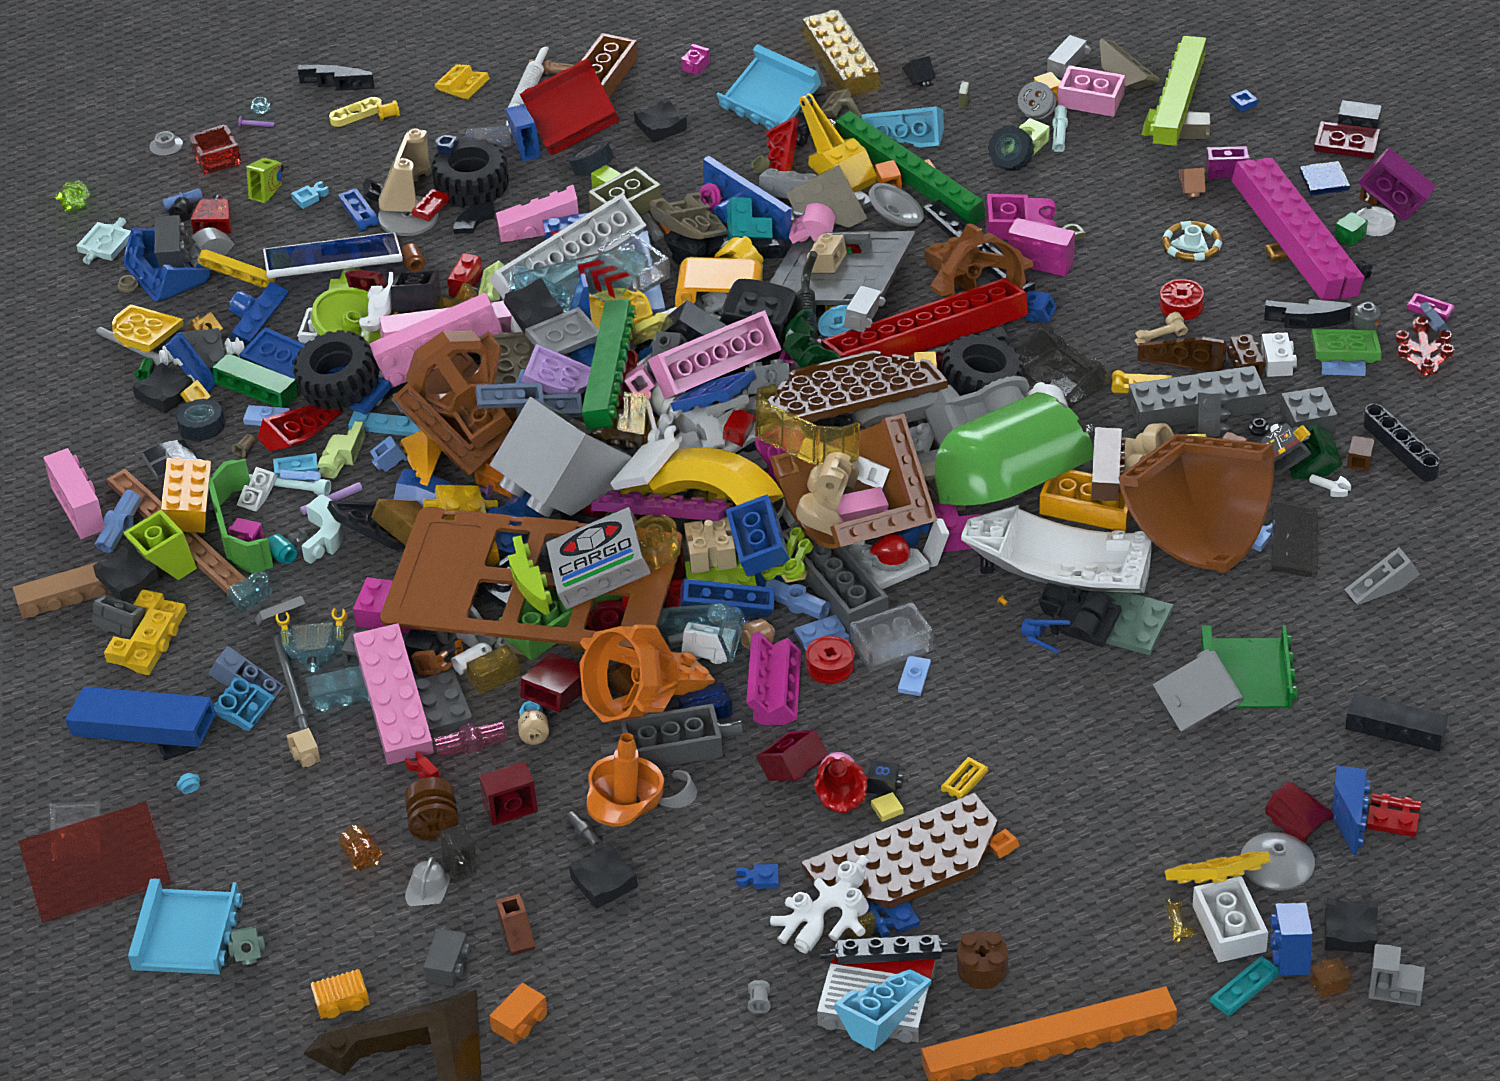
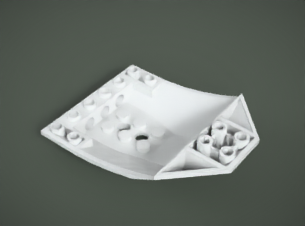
[961,505,1153,593]

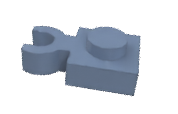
[1420,301,1451,336]

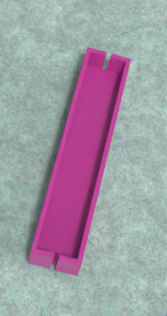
[1232,158,1364,301]

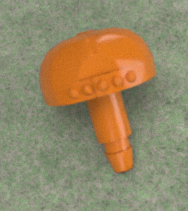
[587,733,664,827]

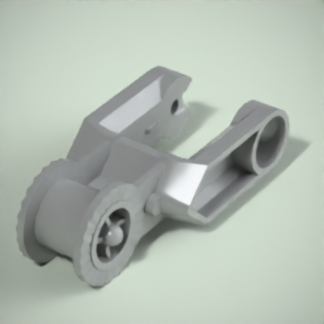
[851,376,1030,463]

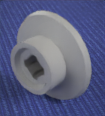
[149,131,183,155]

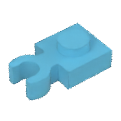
[291,181,329,209]

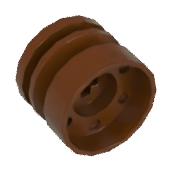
[405,777,459,841]

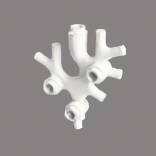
[770,855,869,954]

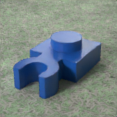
[736,864,779,889]

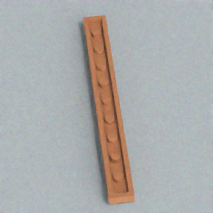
[107,469,249,597]

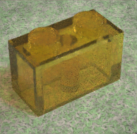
[466,644,520,694]

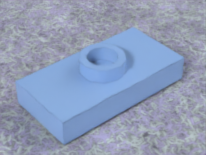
[243,405,290,426]
[898,655,931,696]

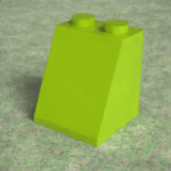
[123,510,197,580]

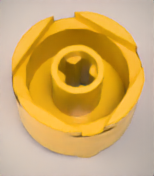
[714,236,763,263]

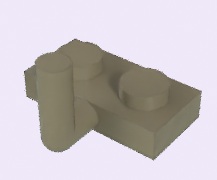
[821,89,861,119]

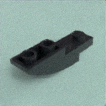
[1264,299,1352,329]

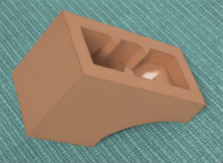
[1179,168,1205,197]

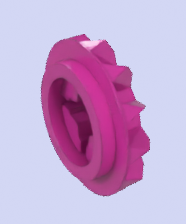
[699,183,723,214]

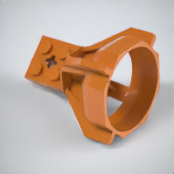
[580,625,715,722]

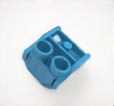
[213,677,275,731]

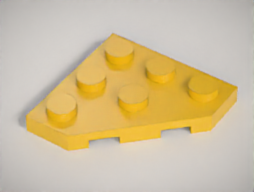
[1165,851,1271,884]

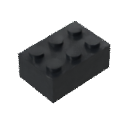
[390,270,441,313]

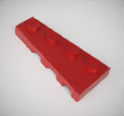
[766,117,798,172]

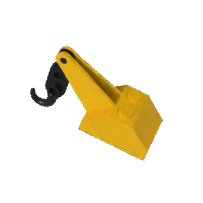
[796,93,877,193]

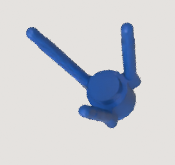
[1021,618,1070,653]

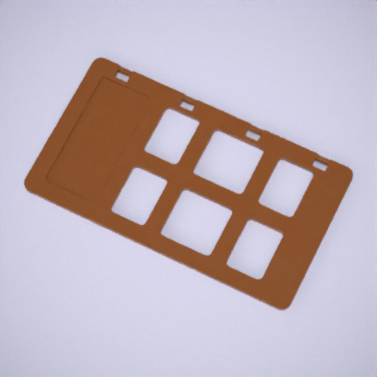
[380,507,683,650]

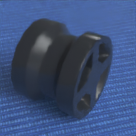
[169,197,193,222]

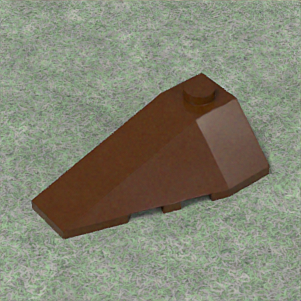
[1137,337,1227,372]

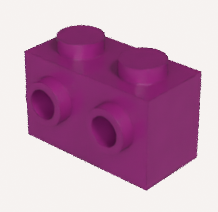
[1206,146,1249,179]

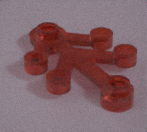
[1395,317,1454,376]

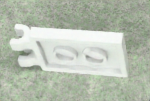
[610,425,683,490]

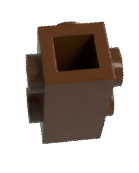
[1227,334,1266,376]

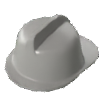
[405,857,450,906]

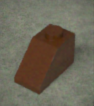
[607,662,634,696]

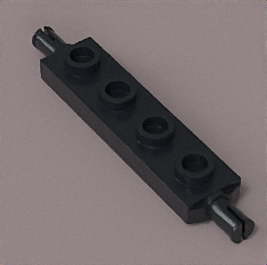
[820,935,958,964]

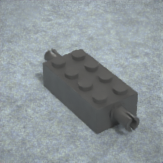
[745,359,790,395]
[600,704,743,768]

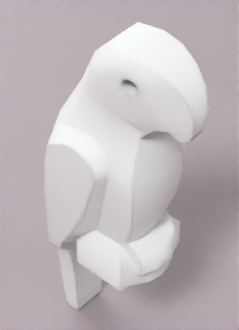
[359,272,393,332]

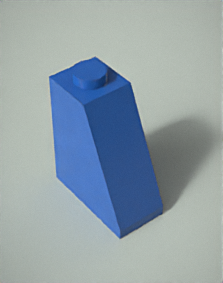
[505,104,541,161]

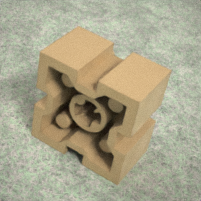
[684,517,736,574]

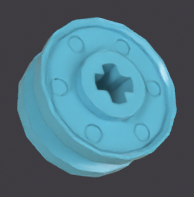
[817,305,852,339]

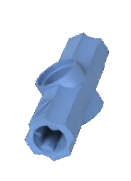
[95,490,143,553]
[765,579,831,620]

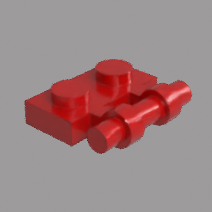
[1366,793,1421,837]

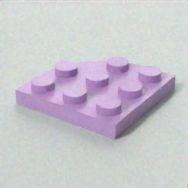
[521,344,591,395]

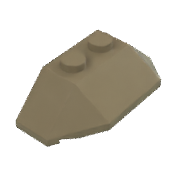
[1099,38,1160,90]

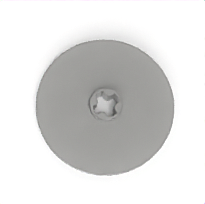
[378,196,438,236]

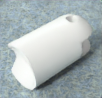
[451,643,493,675]

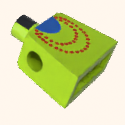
[246,158,284,203]

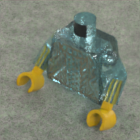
[276,608,347,672]

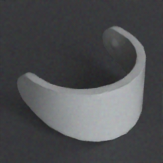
[659,770,697,808]

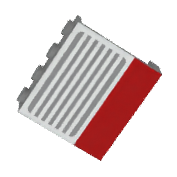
[817,942,936,1043]

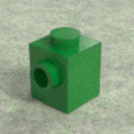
[1335,212,1368,246]

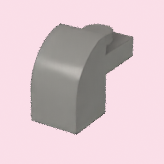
[189,228,235,267]

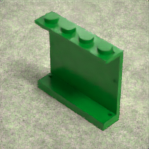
[1201,625,1297,708]

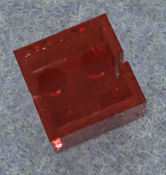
[189,124,242,175]

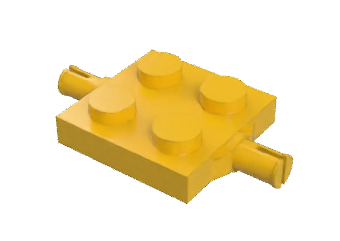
[423,485,498,520]

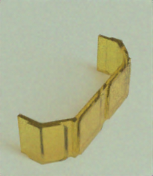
[755,384,860,465]

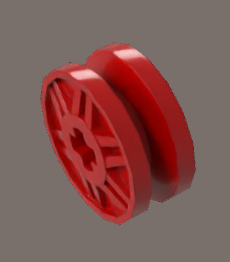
[1160,279,1204,321]
[806,635,855,684]

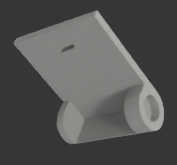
[1153,649,1244,732]

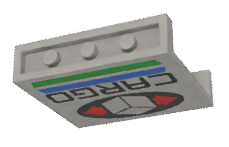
[546,507,651,610]

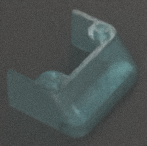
[657,604,745,662]

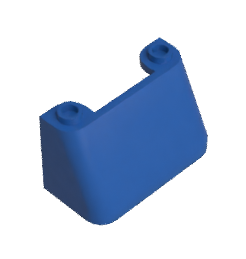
[123,228,210,301]

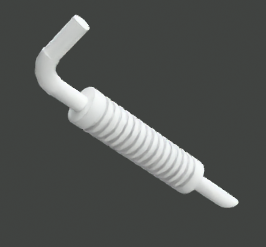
[506,47,549,134]

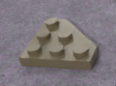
[785,165,867,228]

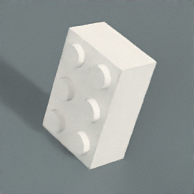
[1193,876,1268,963]

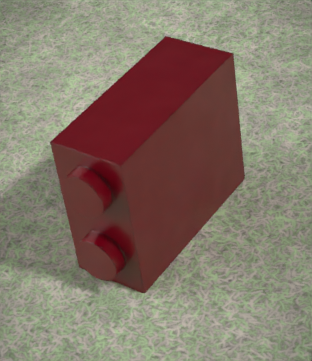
[520,653,582,713]

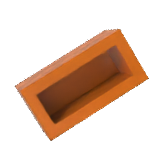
[489,983,548,1044]

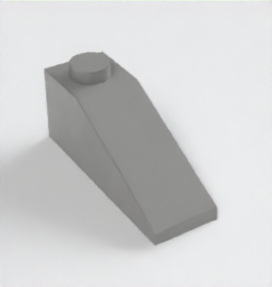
[1344,547,1420,605]

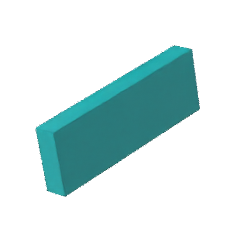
[1210,956,1279,1016]

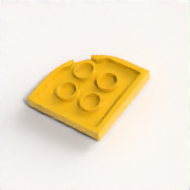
[589,287,654,329]
[112,304,183,352]

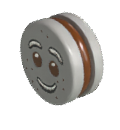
[1018,81,1056,120]

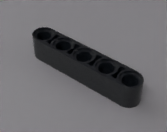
[1363,403,1440,482]

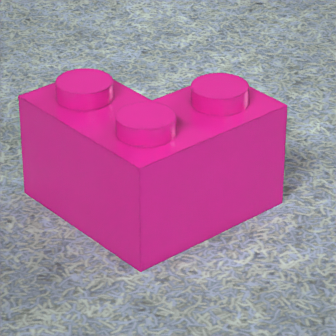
[933,503,981,552]

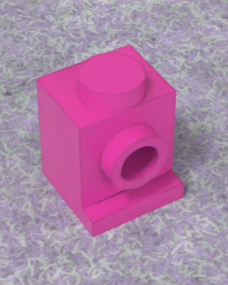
[681,44,710,75]
[227,518,264,542]

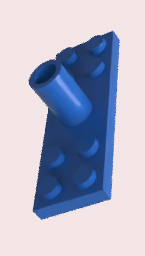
[703,156,791,242]

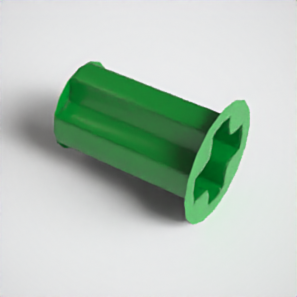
[135,358,154,381]

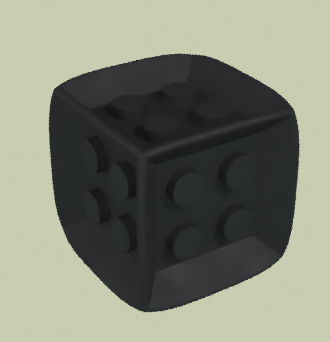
[720,278,797,370]

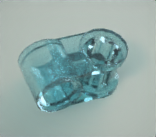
[227,572,273,612]

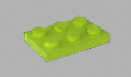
[685,556,757,586]

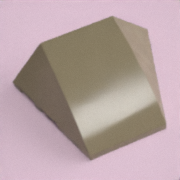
[649,192,728,239]

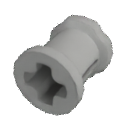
[748,980,771,1013]

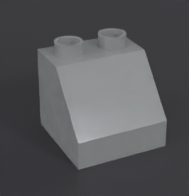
[490,397,633,518]

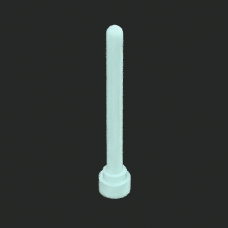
[249,474,331,496]

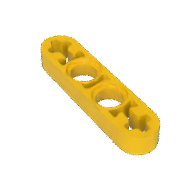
[197,250,276,288]

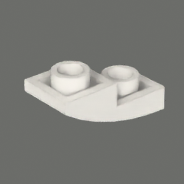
[237,467,278,512]

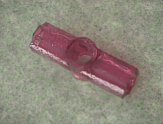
[434,720,508,758]

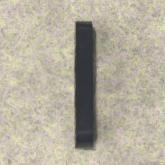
[708,239,787,259]

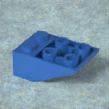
[1332,766,1370,855]

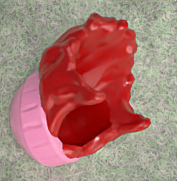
[814,752,868,814]

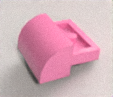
[789,203,836,243]

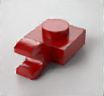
[405,752,440,779]

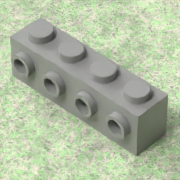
[759,169,817,198]

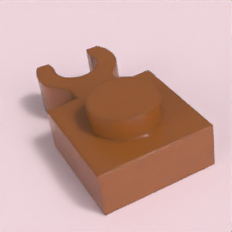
[411,650,453,676]

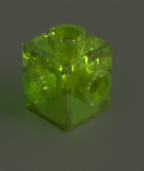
[55,179,91,212]

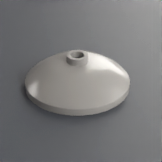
[869,183,924,227]
[1241,832,1315,891]

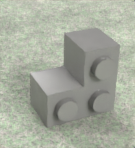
[1368,944,1425,1006]

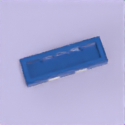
[165,332,215,392]

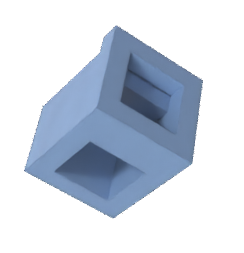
[370,436,407,472]

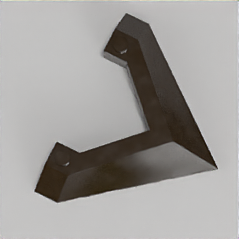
[304,990,481,1081]

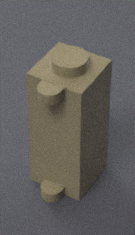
[1179,112,1210,139]

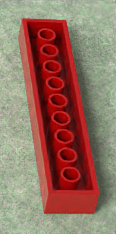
[821,278,1028,358]

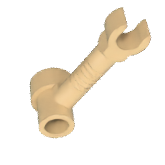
[1135,312,1188,345]

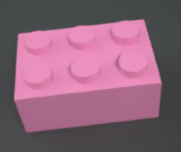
[1058,66,1125,117]

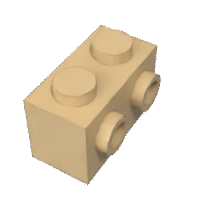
[807,233,847,273]

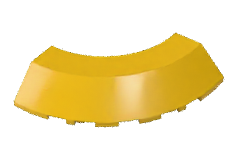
[648,447,784,506]

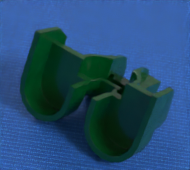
[783,309,841,368]

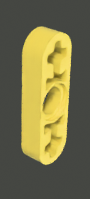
[329,97,382,127]

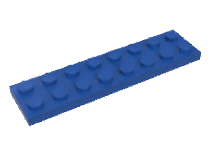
[239,327,392,415]

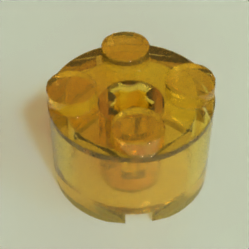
[634,514,680,569]

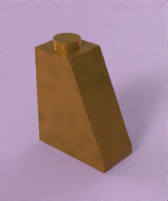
[371,499,422,546]

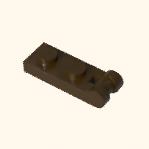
[585,427,644,449]

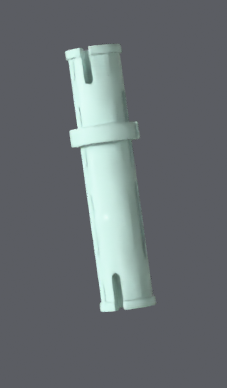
[1052,105,1068,152]

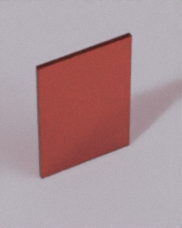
[18,802,171,923]

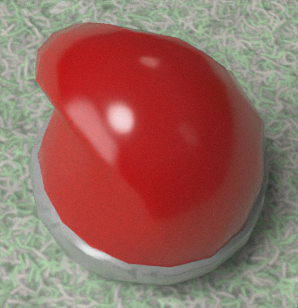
[863,533,911,572]

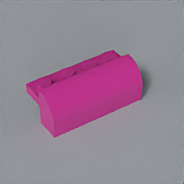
[746,632,801,725]

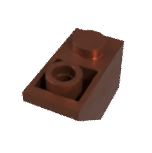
[496,894,536,956]

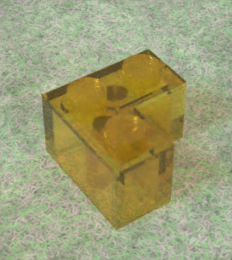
[611,392,647,437]

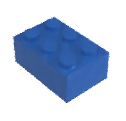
[726,494,790,577]

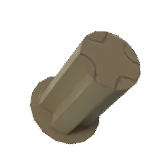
[231,434,256,458]

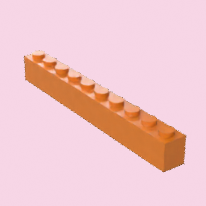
[921,986,1177,1081]

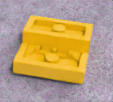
[435,65,490,99]

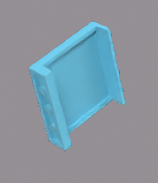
[716,44,821,130]
[128,879,243,974]

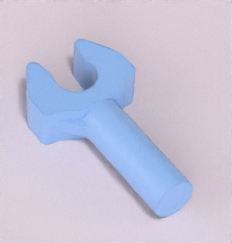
[280,470,321,482]

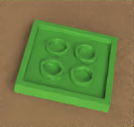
[1311,329,1382,363]

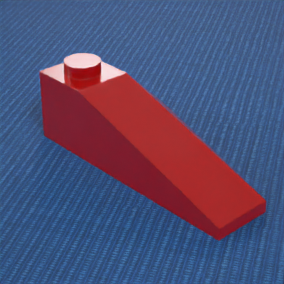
[257,404,342,451]

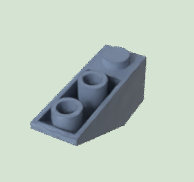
[209,646,284,697]

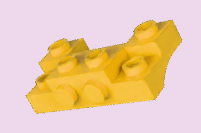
[104,590,187,675]

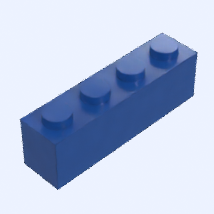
[679,579,775,617]

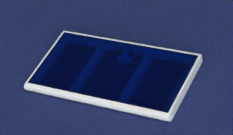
[263,232,403,279]

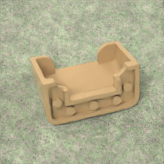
[378,129,431,212]

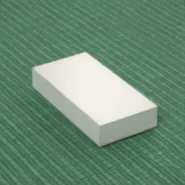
[923,519,950,567]

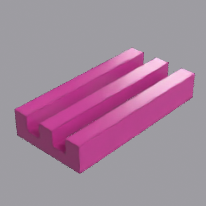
[1407,293,1455,322]

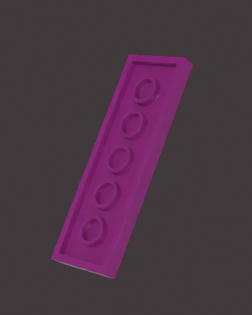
[591,490,733,521]

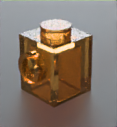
[1309,957,1352,999]

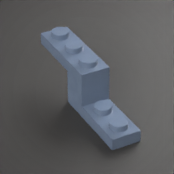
[475,383,582,418]

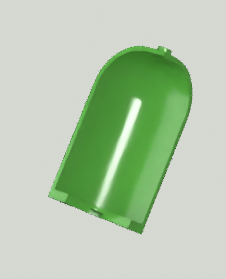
[935,392,1094,505]

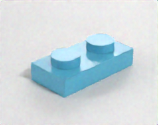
[273,453,319,478]

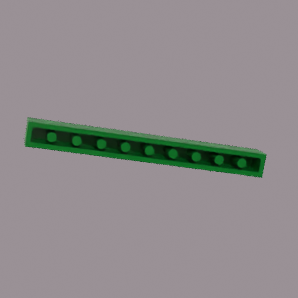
[835,111,985,225]
[581,298,636,431]

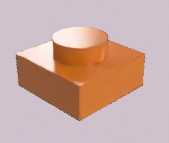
[989,829,1020,858]

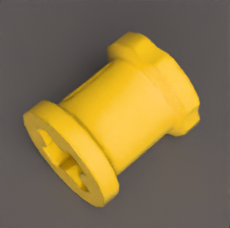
[377,100,400,121]

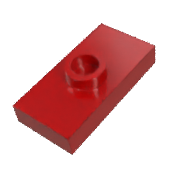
[412,189,450,221]

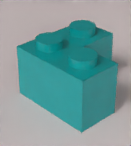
[727,197,772,241]

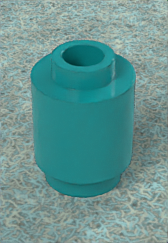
[268,534,297,564]

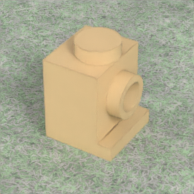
[286,728,320,767]

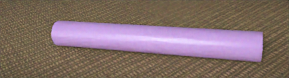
[300,482,362,515]

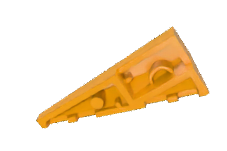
[400,431,442,486]

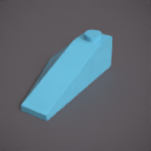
[862,106,944,148]
[834,969,932,1051]

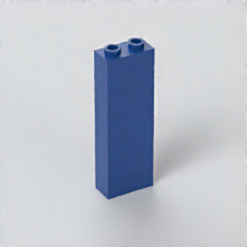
[66,687,216,747]

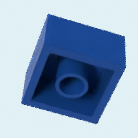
[1269,903,1312,975]

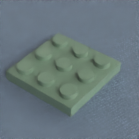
[1104,591,1173,655]

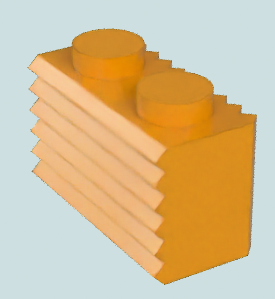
[311,969,370,1019]

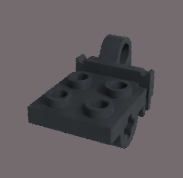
[1038,583,1122,647]

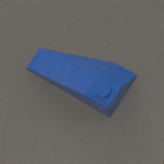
[394,469,489,506]

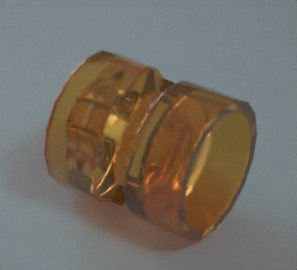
[339,825,382,871]

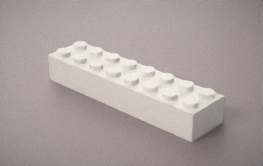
[490,193,646,300]

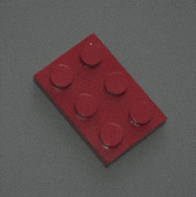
[1314,121,1380,159]

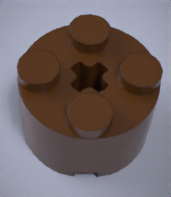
[957,932,1008,989]

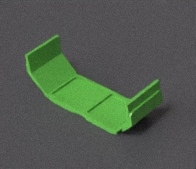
[208,459,273,574]

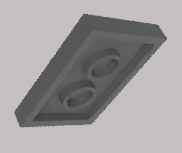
[415,670,473,734]

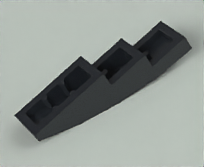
[297,65,375,91]

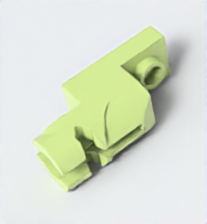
[317,421,366,479]

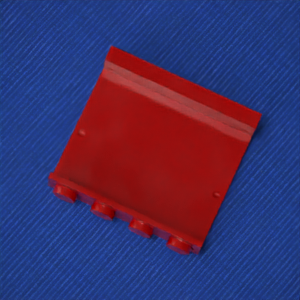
[519,59,620,156]

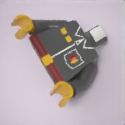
[1261,424,1311,475]

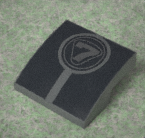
[141,439,197,481]

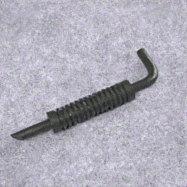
[797,251,818,341]

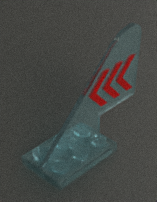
[509,248,645,314]

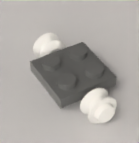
[159,328,244,374]

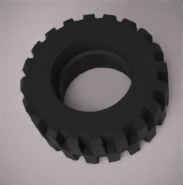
[432,138,509,208]
[293,330,379,410]
[940,334,1024,396]

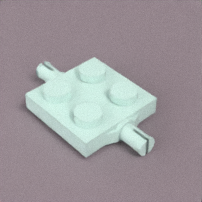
[77,217,131,264]

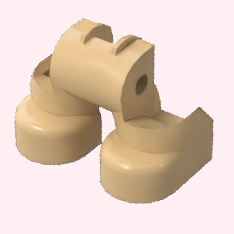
[1120,423,1174,472]
[796,452,859,536]

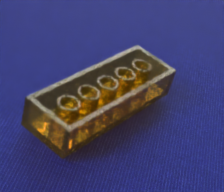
[802,10,880,97]

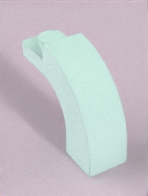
[302,494,344,564]

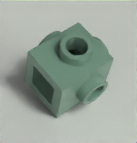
[228,926,265,965]

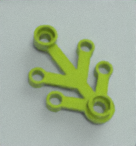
[761,527,813,581]

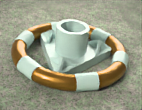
[1162,221,1222,262]

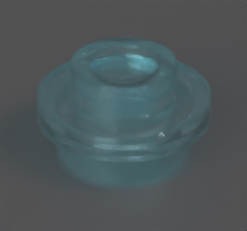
[251,97,270,114]

